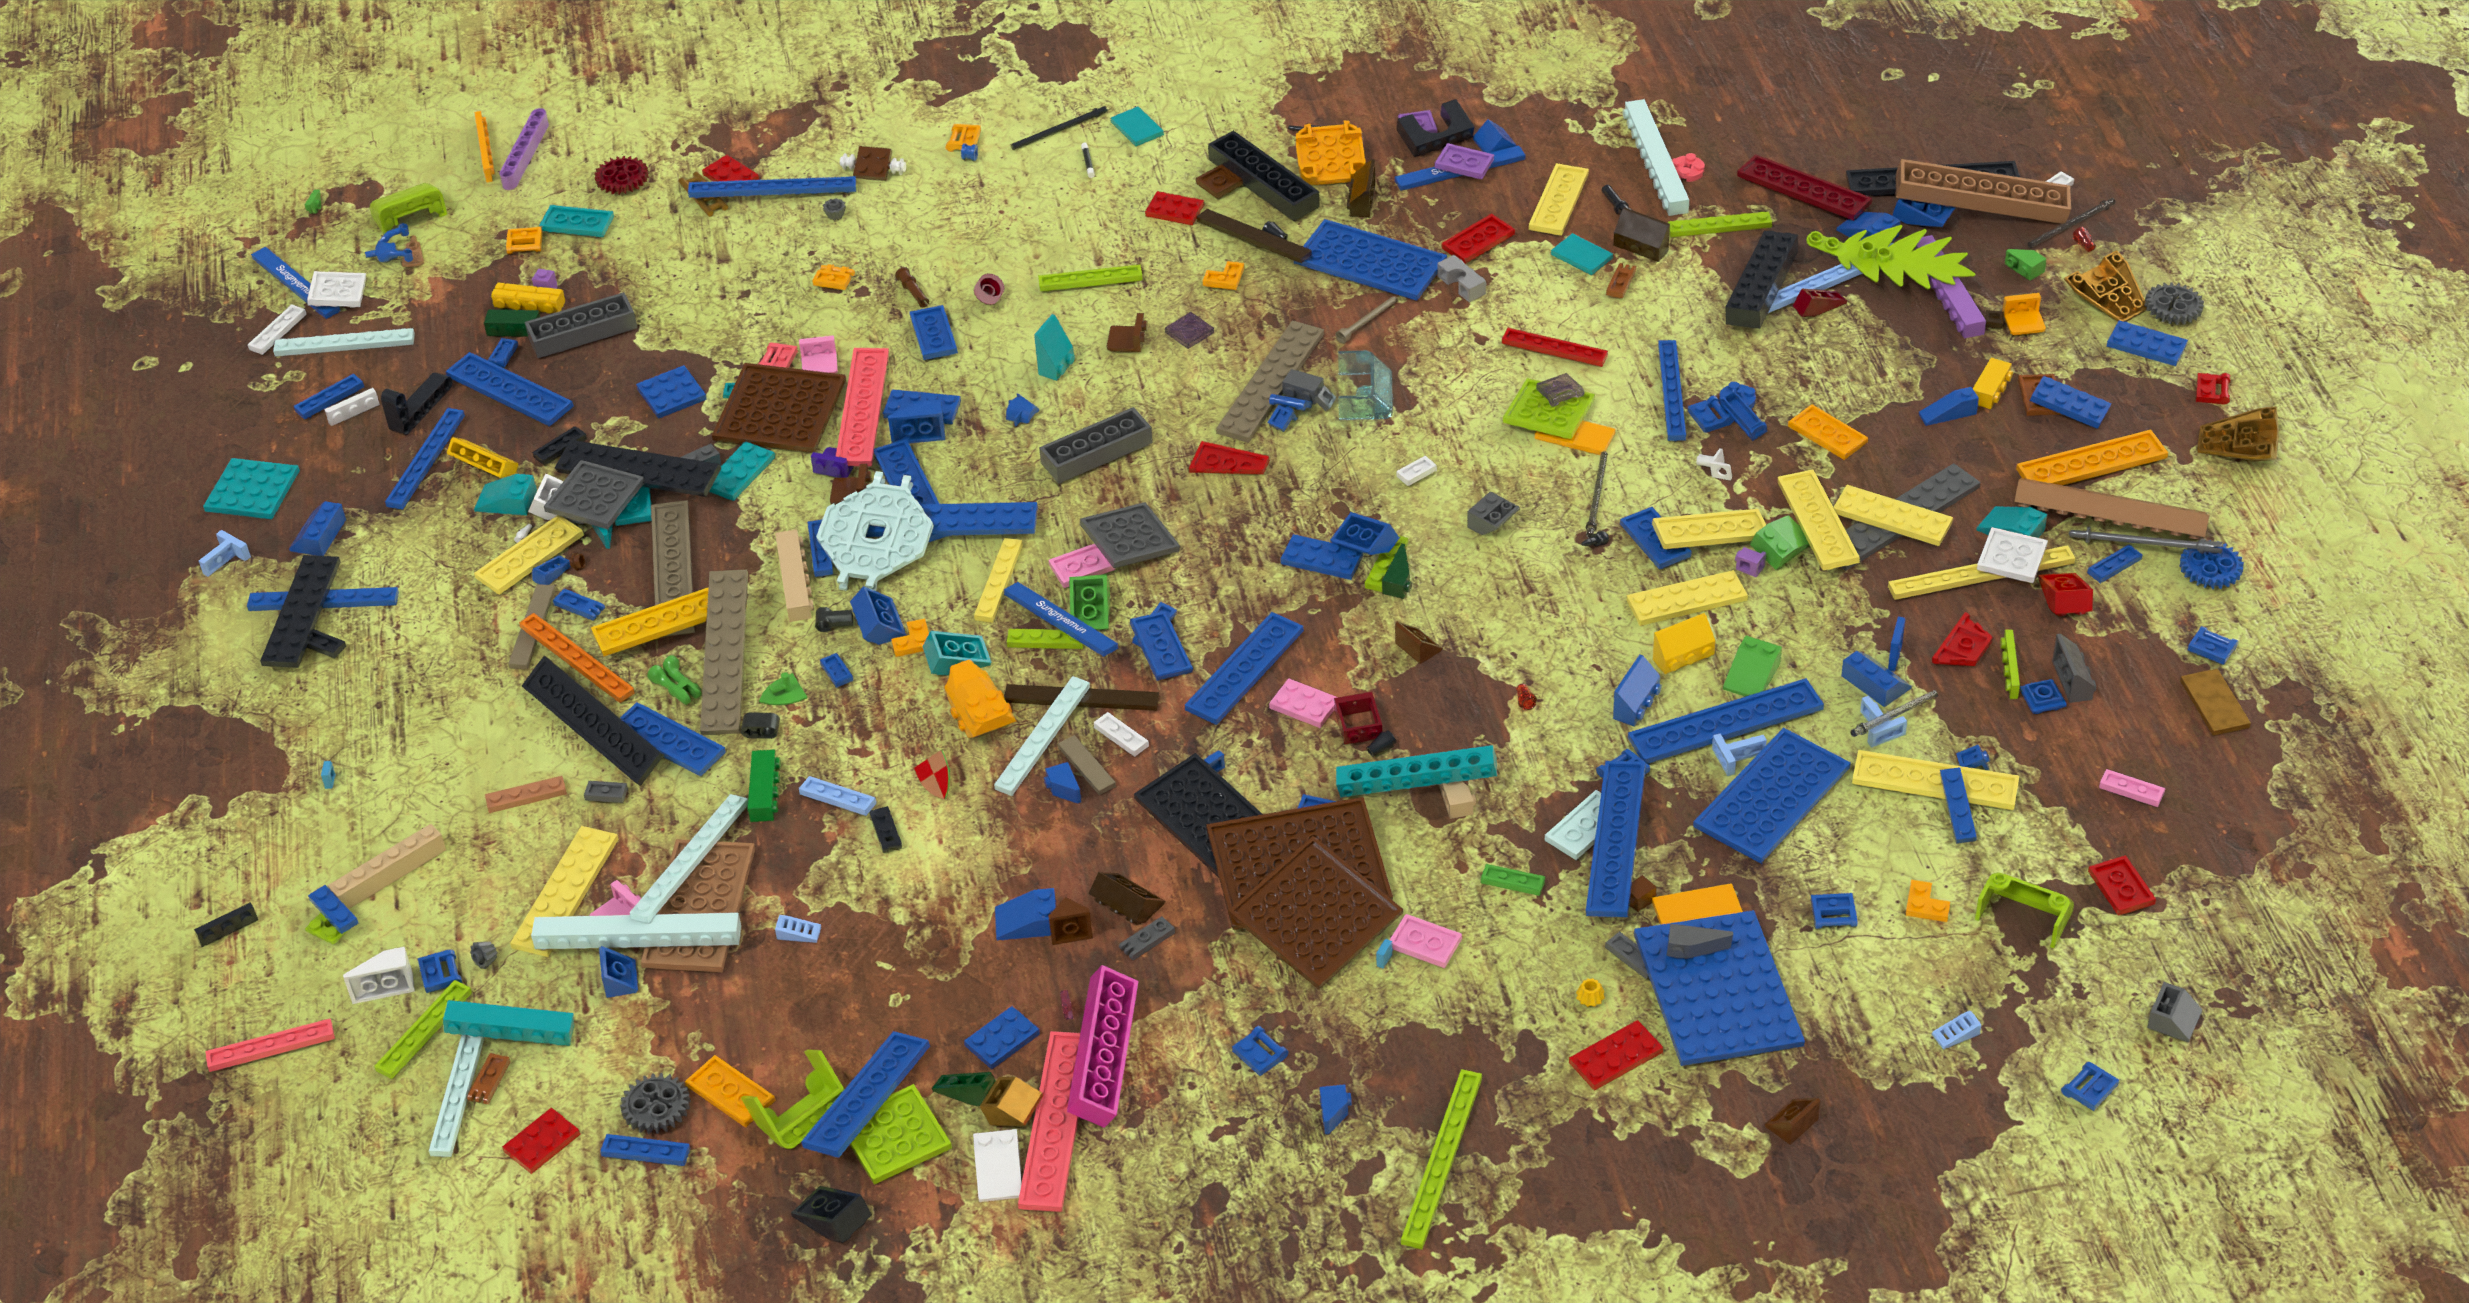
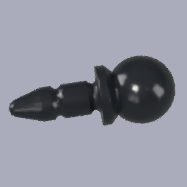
[1581,531,1609,547]

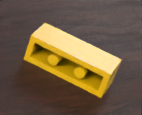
[1973,358,2013,409]

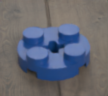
[1719,381,1756,409]

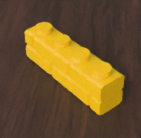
[491,283,565,314]
[447,437,519,478]

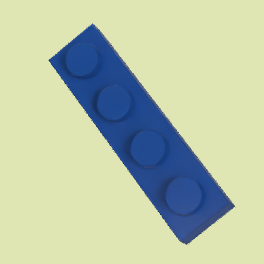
[294,374,364,420]
[808,519,833,577]
[1940,767,1977,844]
[600,1134,690,1166]

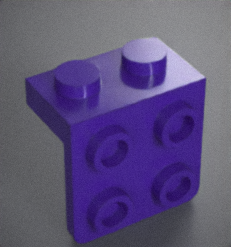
[811,447,854,478]

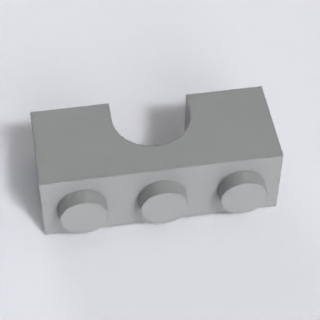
[1438,255,1486,302]

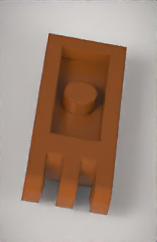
[1606,263,1637,299]
[467,1053,510,1105]

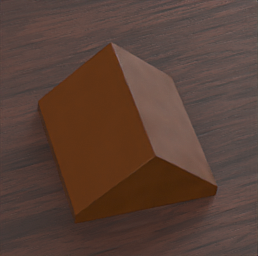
[1395,621,1443,664]
[1048,897,1093,945]
[1764,1097,1820,1145]

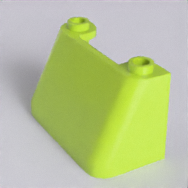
[370,183,448,235]

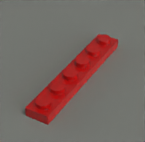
[1502,328,1608,367]

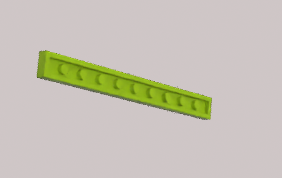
[1401,1069,1482,1250]

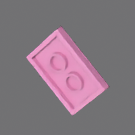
[1049,544,1115,588]
[1269,678,1337,728]
[1390,914,1462,968]

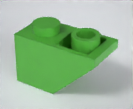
[2005,249,2047,281]

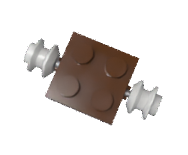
[840,146,906,181]

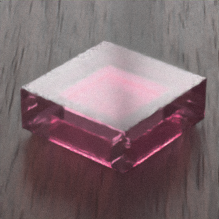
[1060,990,1073,1020]

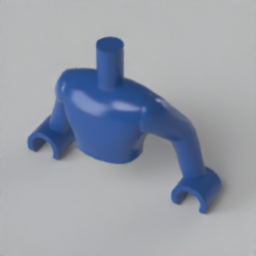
[365,223,413,263]

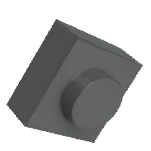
[1313,385,1337,411]

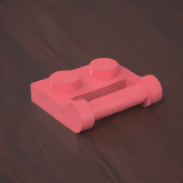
[758,343,798,368]

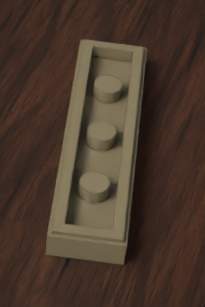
[1058,735,1116,795]

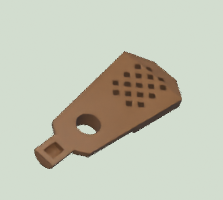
[402,235,424,267]

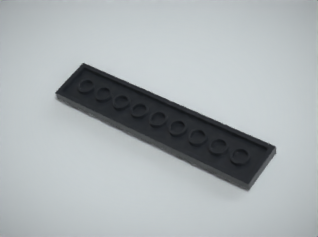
[1846,161,2020,196]
[555,440,722,497]
[521,656,664,786]

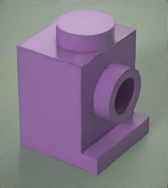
[1735,547,1766,577]

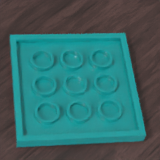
[203,458,300,519]

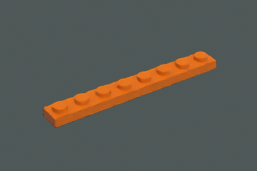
[519,613,635,703]

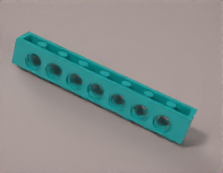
[1336,745,1497,798]

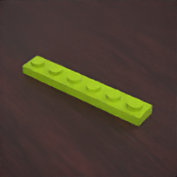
[1667,212,1772,238]
[1038,264,1143,292]
[374,980,472,1079]

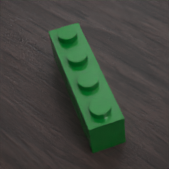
[748,749,781,822]

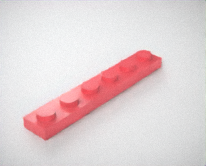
[205,1018,335,1072]

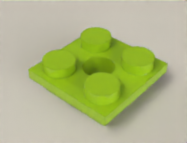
[305,913,348,945]

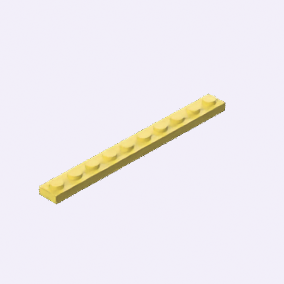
[1888,545,2075,600]

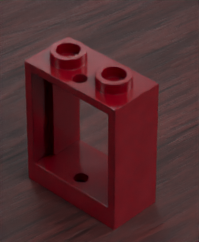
[1334,692,1382,745]

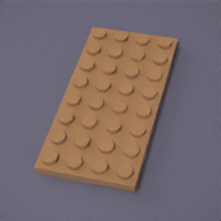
[641,839,755,972]

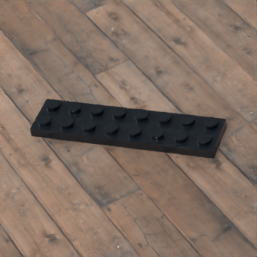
[260,555,341,668]

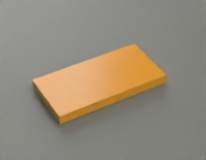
[1788,404,1868,460]
[1535,420,1616,456]
[1652,883,1743,925]
[685,1055,776,1128]

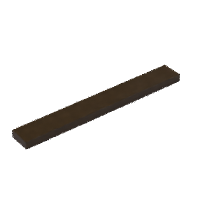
[1196,209,1312,264]
[1004,684,1160,711]

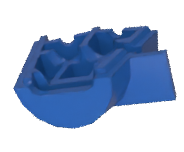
[1006,393,1039,426]

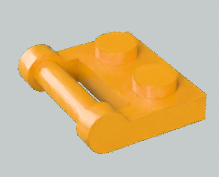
[945,124,981,152]
[506,227,543,254]

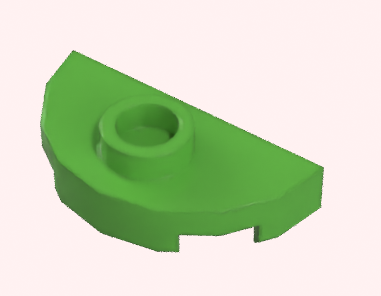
[305,189,322,214]

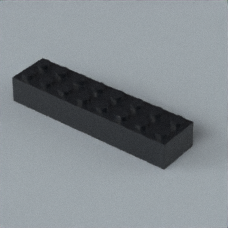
[1208,130,1320,221]
[1725,230,1798,329]

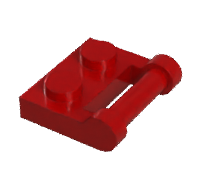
[2196,373,2231,405]

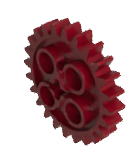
[594,155,649,195]

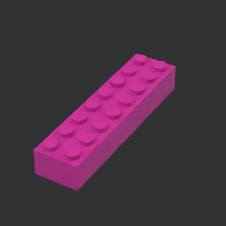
[1067,965,1138,1128]

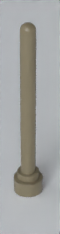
[1335,296,1397,344]

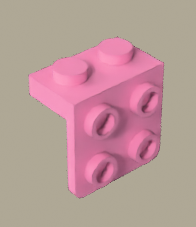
[799,335,838,374]
[590,880,641,916]

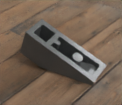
[1666,923,1733,959]

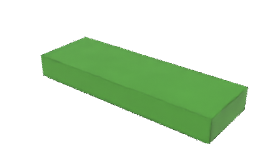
[1481,864,1545,896]

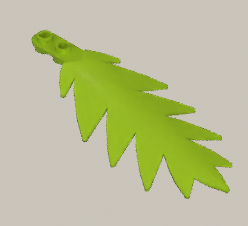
[1806,225,1976,289]

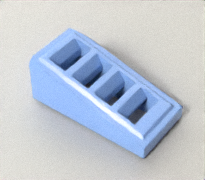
[775,915,821,943]
[1932,1011,1981,1050]

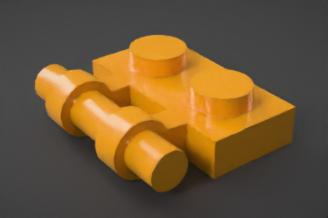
[812,264,855,290]

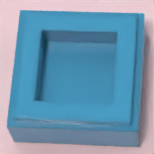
[321,761,336,789]
[1376,939,1393,969]

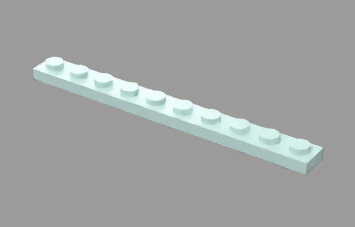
[630,794,748,923]

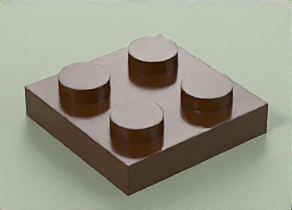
[1196,164,1243,199]

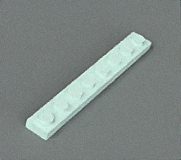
[274,328,415,356]
[994,676,1090,796]
[429,1035,485,1157]

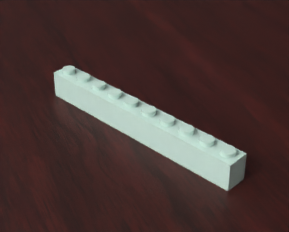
[1623,99,1689,216]
[531,913,741,950]

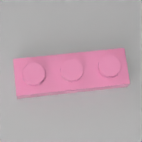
[2099,769,2165,807]

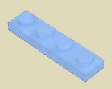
[799,776,877,816]

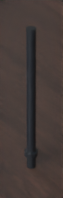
[1011,106,1107,150]

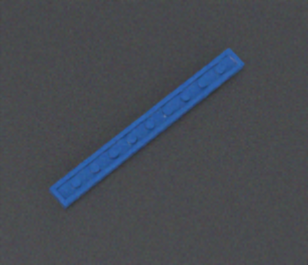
[688,176,856,198]

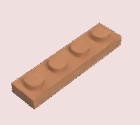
[485,776,567,813]

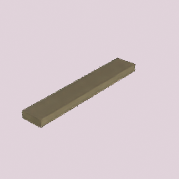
[508,584,556,669]

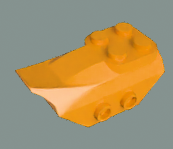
[944,660,1016,738]

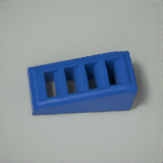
[532,555,571,585]

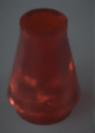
[2073,227,2096,252]
[1516,683,1537,710]

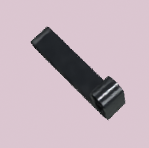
[381,372,453,435]

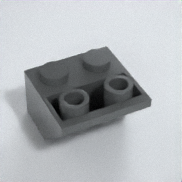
[1467,491,1520,535]
[2147,982,2202,1043]

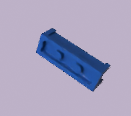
[1720,388,1767,441]

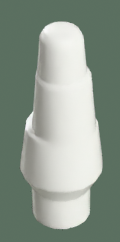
[514,524,532,543]

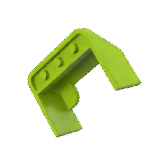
[1975,873,2074,948]
[741,1049,845,1149]

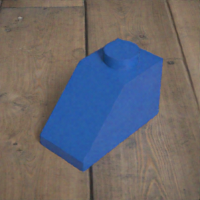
[1043,762,1081,804]
[1319,1084,1352,1135]

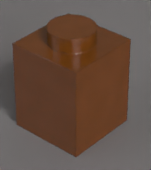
[1629,875,1656,912]

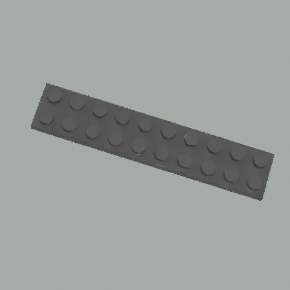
[1841,463,1981,571]

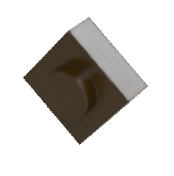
[1985,310,2004,328]

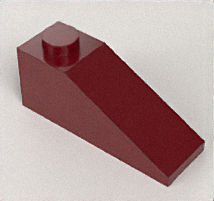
[1793,288,1848,317]

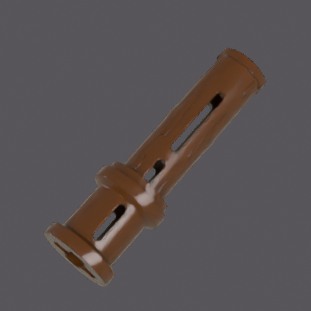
[895,267,929,307]

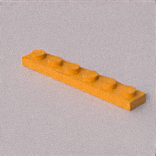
[474,111,495,183]

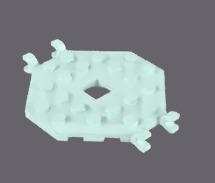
[816,471,934,591]

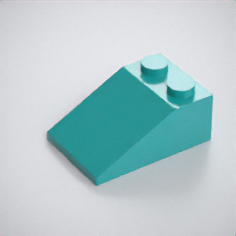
[1034,314,1075,381]
[474,474,537,516]
[1976,506,2047,538]
[922,631,992,675]

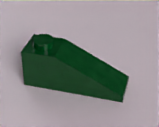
[1382,543,1412,599]
[932,1072,996,1106]

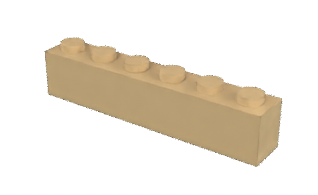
[775,529,814,622]
[328,824,446,909]

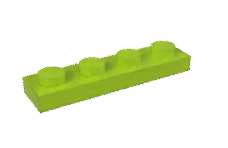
[1365,535,1408,592]
[1007,629,1083,649]
[2000,630,2020,699]

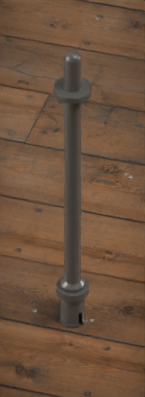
[2069,527,2223,554]

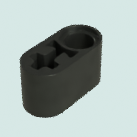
[741,712,780,739]

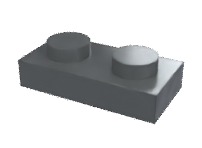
[584,781,628,803]

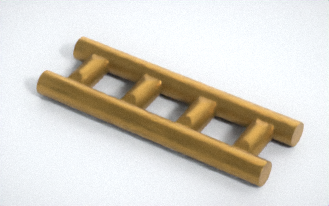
[678,171,728,217]

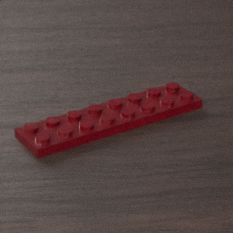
[1737,154,1872,220]

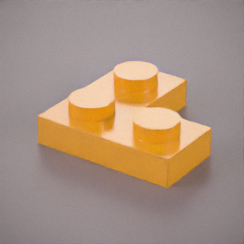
[1203,261,1244,290]
[891,618,929,657]
[1905,880,1950,922]

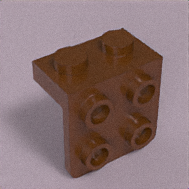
[1106,313,1148,352]
[830,464,872,505]

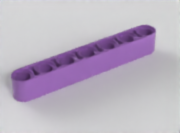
[499,108,549,190]

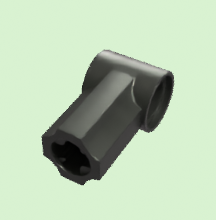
[815,607,853,632]

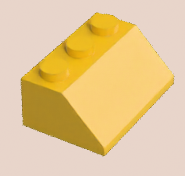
[1653,613,1715,674]

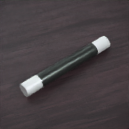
[1081,143,1095,178]

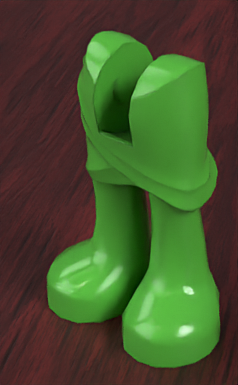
[647,655,702,705]

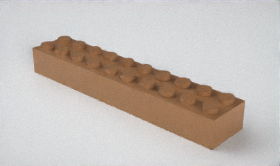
[1896,159,2071,224]
[2014,478,2210,540]

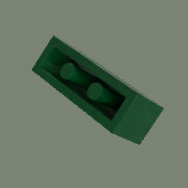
[484,310,540,337]

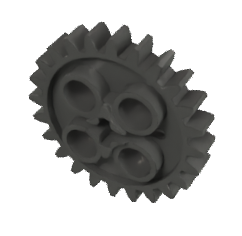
[2145,282,2204,325]
[620,1073,691,1134]

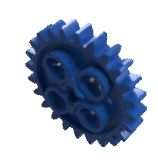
[2179,540,2244,589]

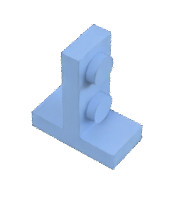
[199,530,251,577]
[1860,696,1907,748]
[1712,734,1767,776]

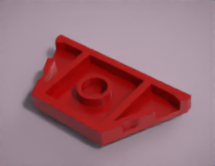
[1932,612,1993,666]

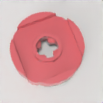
[1672,153,1705,182]

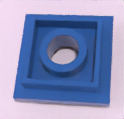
[2019,679,2067,714]

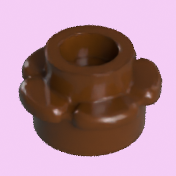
[569,553,585,571]

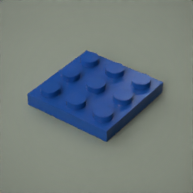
[636,365,707,419]

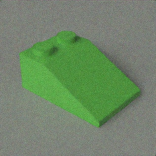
[1750,515,1810,570]
[1069,574,1110,630]
[1723,635,1782,697]

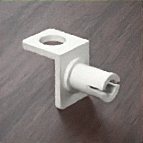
[1697,449,1732,480]

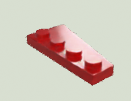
[1189,441,1270,474]

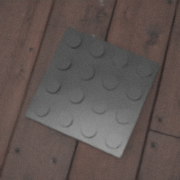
[544,460,644,529]
[1080,502,1180,568]

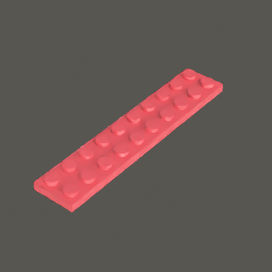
[836,348,889,466]
[1018,1031,1080,1212]

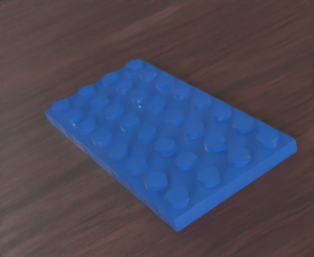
[1294,219,1447,300]
[1693,727,1851,863]

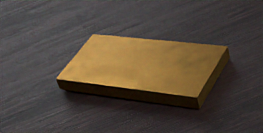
[2180,668,2251,736]

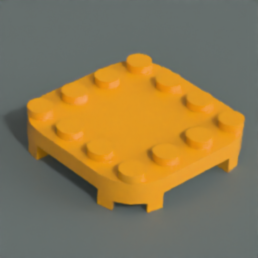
[1296,121,1366,185]

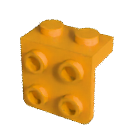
[2002,293,2046,335]

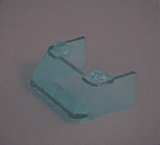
[1338,350,1393,420]

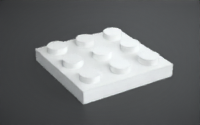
[307,271,366,308]
[1977,527,2048,583]

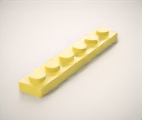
[974,538,1023,623]

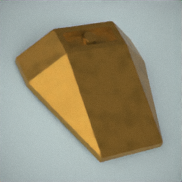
[2064,250,2147,322]
[2197,407,2279,461]

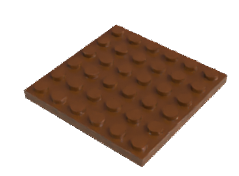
[712,363,846,453]
[1228,836,1403,990]

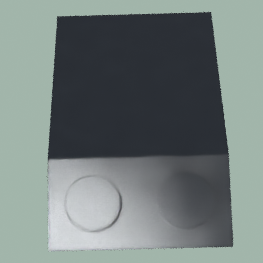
[791,1186,872,1243]

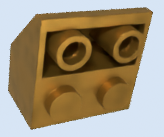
[980,1077,1043,1126]

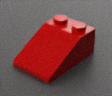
[2038,573,2093,616]

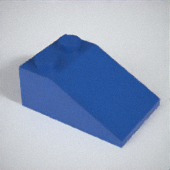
[1892,198,1956,227]
[1836,212,1900,241]
[888,399,945,444]
[995,888,1056,941]

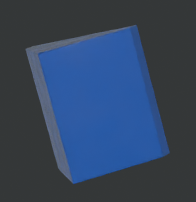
[1473,119,1517,153]
[599,946,638,998]

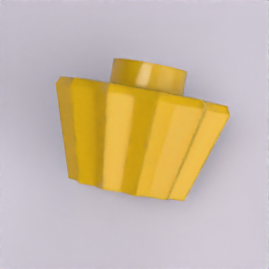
[1576,978,1605,1007]

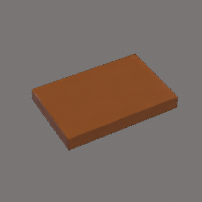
[2018,374,2060,416]

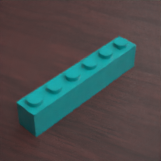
[443,1000,574,1046]

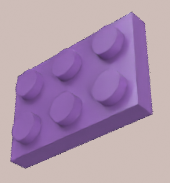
[1435,143,1494,179]

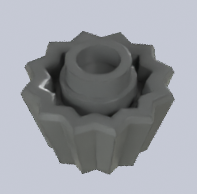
[822,198,846,220]
[470,941,497,969]

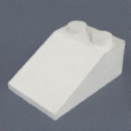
[528,474,584,524]
[343,947,415,1004]
[973,1129,1022,1202]

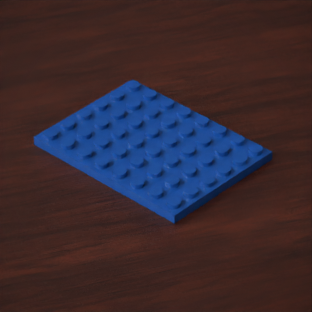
[1634,910,1805,1066]

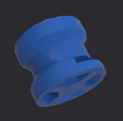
[961,143,978,161]

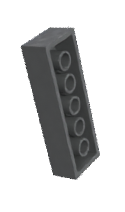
[525,292,637,358]
[1039,407,1153,484]

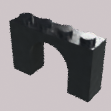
[1396,99,1475,157]

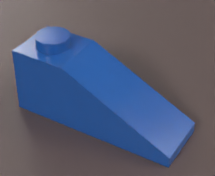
[1919,387,1979,426]

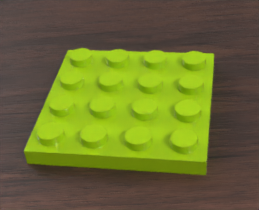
[1503,378,1595,439]
[850,1084,952,1185]

